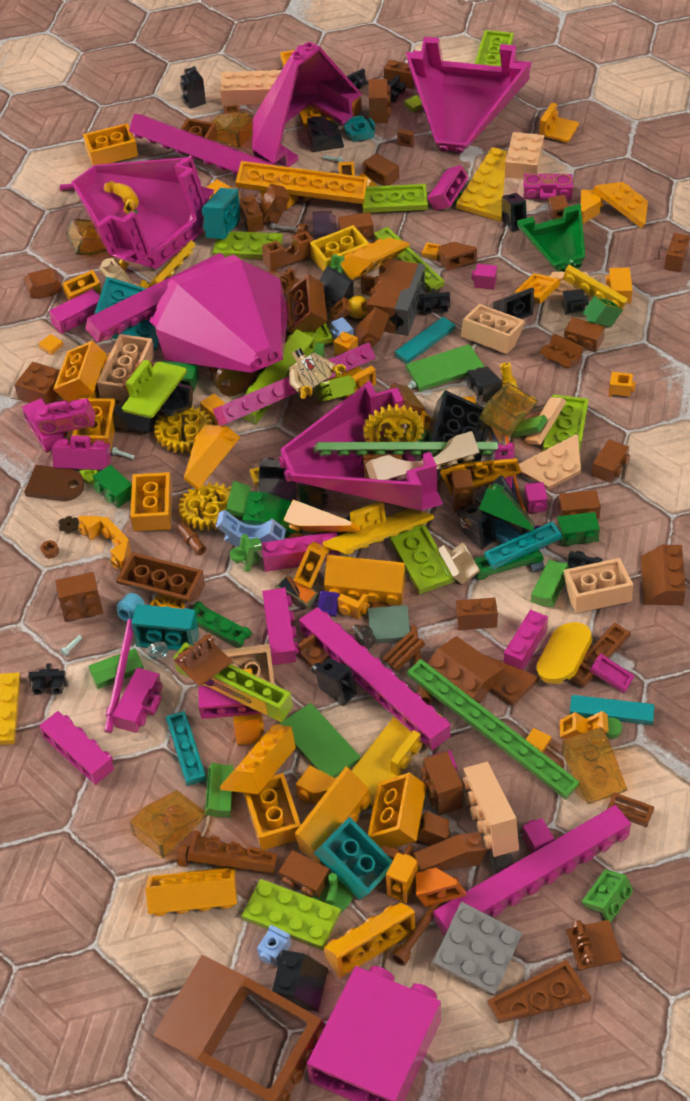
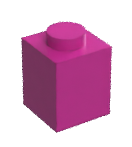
[472,264,497,290]
[524,482,548,513]
[522,818,554,853]

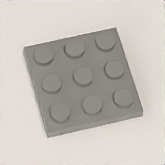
[432,901,522,996]

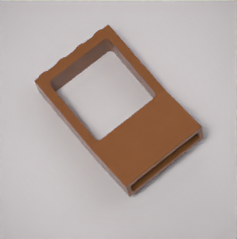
[153,955,326,1101]

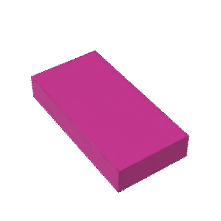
[589,653,634,694]

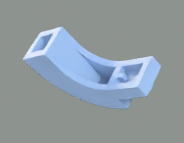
[216,510,286,551]

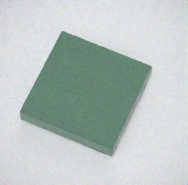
[368,605,410,644]

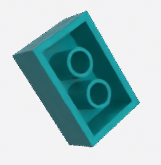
[202,188,241,239]
[131,604,199,651]
[314,817,393,900]

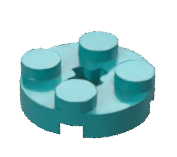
[344,116,376,142]

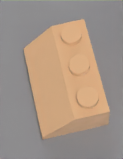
[461,304,525,354]
[564,558,633,614]
[222,644,275,685]

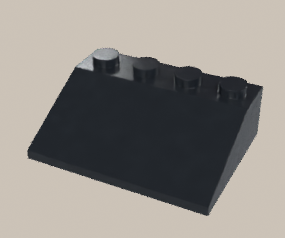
[421,390,494,466]

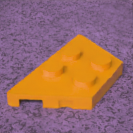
[592,182,648,229]

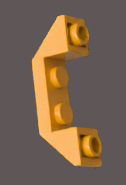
[78,516,131,571]

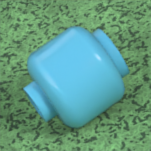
[116,593,145,621]

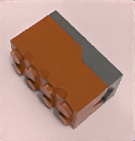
[365,259,425,336]

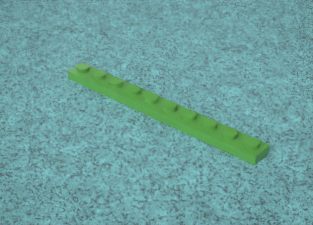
[313,442,498,457]
[407,659,580,800]

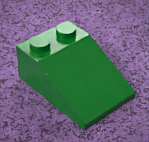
[479,483,535,531]
[243,491,302,538]

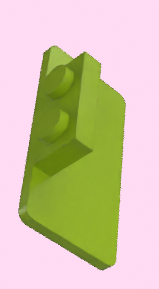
[122,360,187,418]

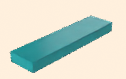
[395,317,456,364]
[484,521,562,570]
[569,695,654,725]
[165,711,207,786]

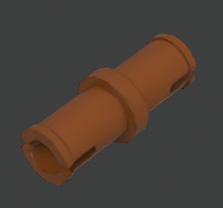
[176,522,207,556]

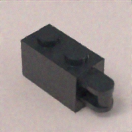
[180,66,206,109]
[466,367,503,402]

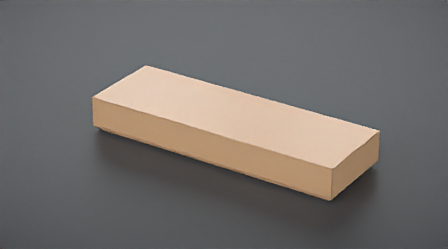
[525,397,566,445]

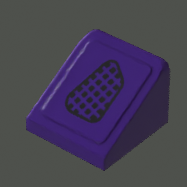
[318,591,340,617]

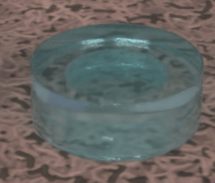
[147,642,168,659]

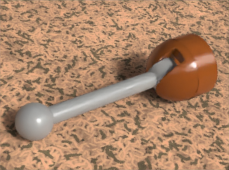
[270,223,308,234]

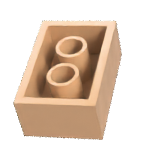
[505,132,544,179]

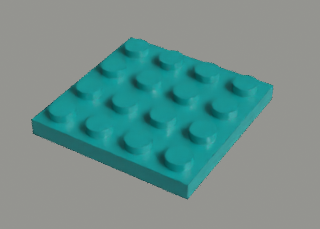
[94,276,159,351]

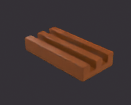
[382,631,426,671]
[607,792,655,828]

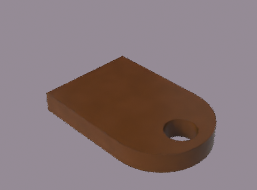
[215,367,266,396]
[24,465,84,501]

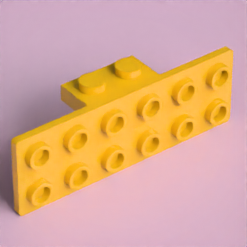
[323,502,434,554]
[352,713,442,807]

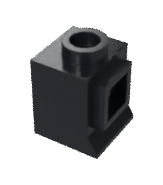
[562,289,589,315]

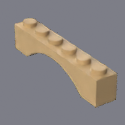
[365,431,479,481]

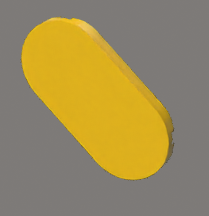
[536,622,592,684]

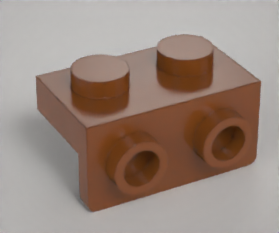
[540,334,584,368]

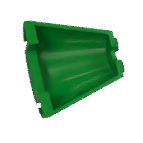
[517,204,585,272]

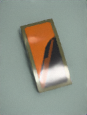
[275,575,319,609]

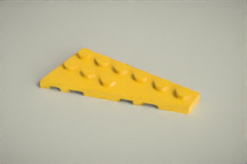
[456,147,507,222]

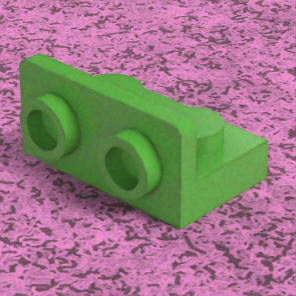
[582,869,633,922]

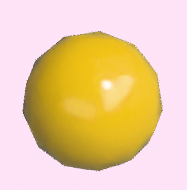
[348,295,368,319]

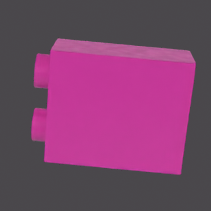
[307,966,441,1101]

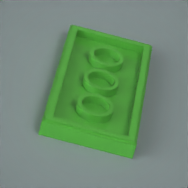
[406,344,484,392]
[279,703,361,778]

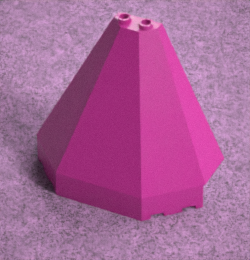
[406,37,532,153]
[252,42,362,167]
[71,157,214,269]
[149,255,287,373]
[279,381,443,511]

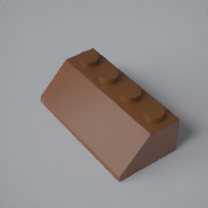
[116,552,205,602]

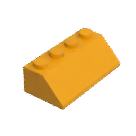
[340,237,410,280]
[324,555,405,605]
[220,724,296,794]
[295,767,371,864]
[145,867,238,916]
[324,902,415,979]

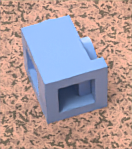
[329,317,354,340]
[257,925,291,966]

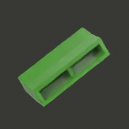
[531,560,569,607]
[88,648,144,690]
[205,763,234,818]

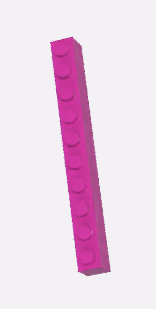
[129,113,279,175]
[85,253,225,343]
[212,342,376,426]
[299,607,451,751]
[434,805,631,936]

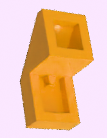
[559,711,609,740]

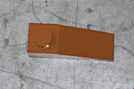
[413,832,487,872]

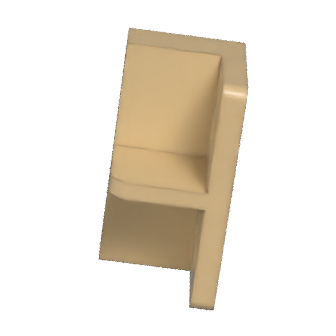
[438,543,480,584]

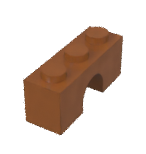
[262,231,314,270]

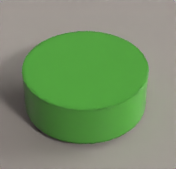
[603,718,622,739]

